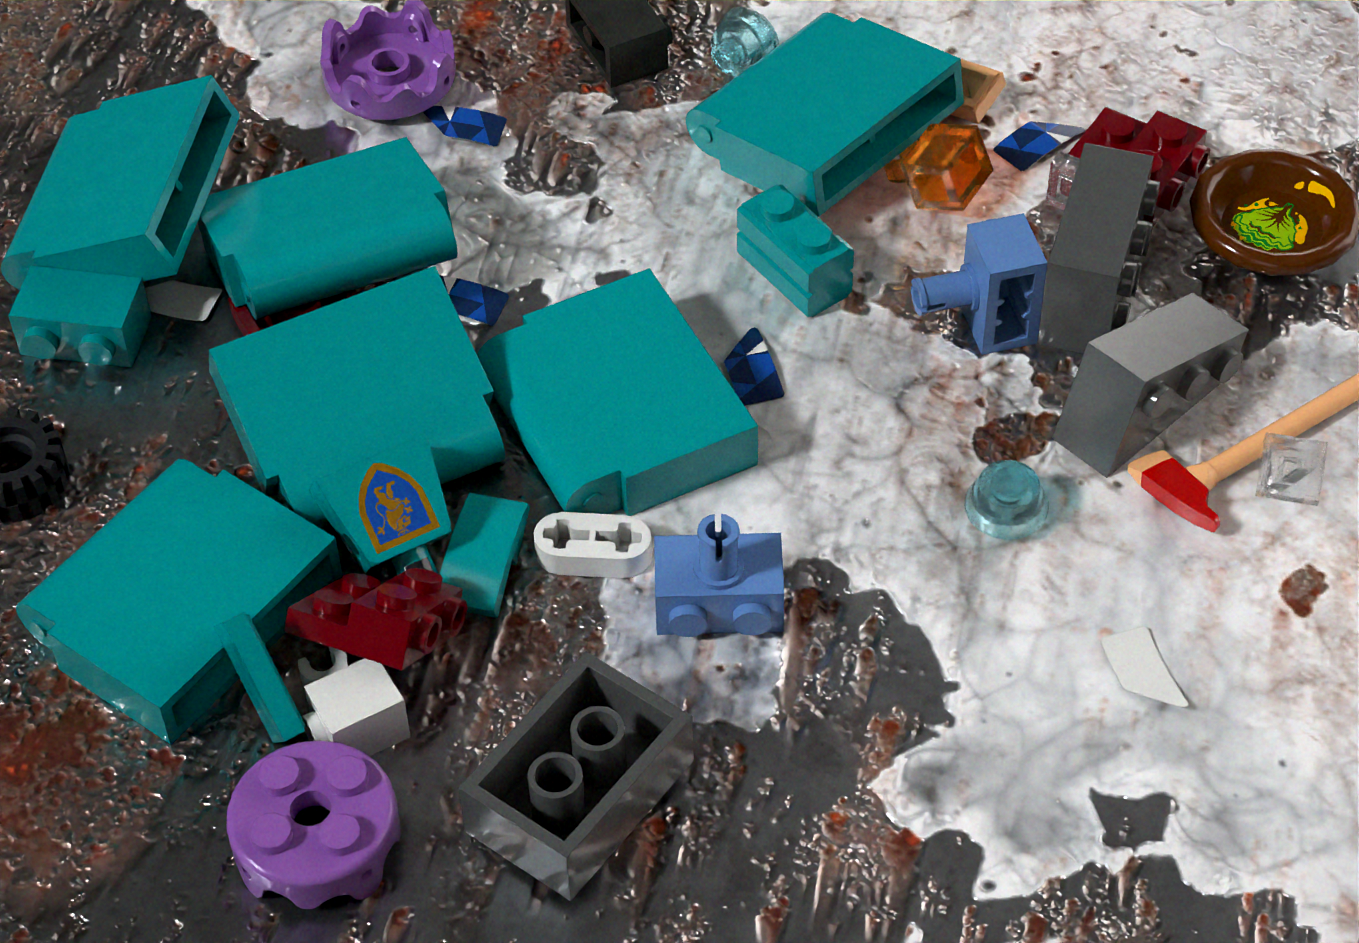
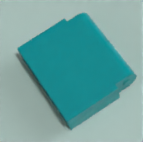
[686,12,964,217]
[1,75,240,290]
[198,137,458,320]
[209,266,505,531]
[477,268,758,516]
[16,459,343,745]

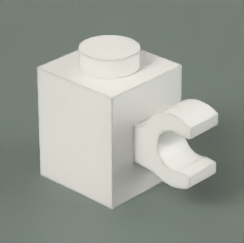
[298,647,411,757]

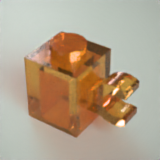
[883,124,993,211]

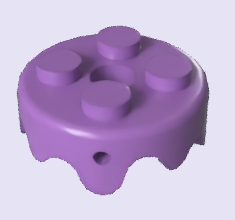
[320,0,456,120]
[226,740,401,910]

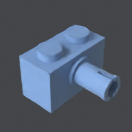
[911,213,1047,355]
[654,514,784,637]

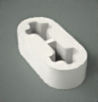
[533,512,652,578]

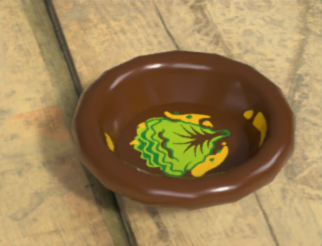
[1189,149,1359,276]

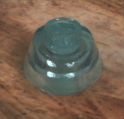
[711,7,779,77]
[964,460,1049,540]

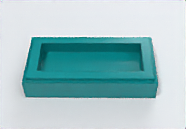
[214,612,306,743]

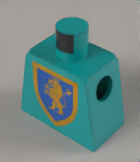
[309,433,452,575]

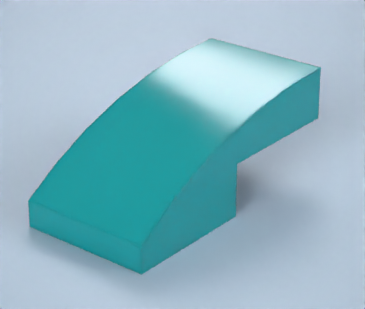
[440,493,530,618]

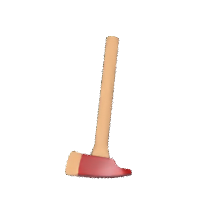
[1127,373,1359,532]

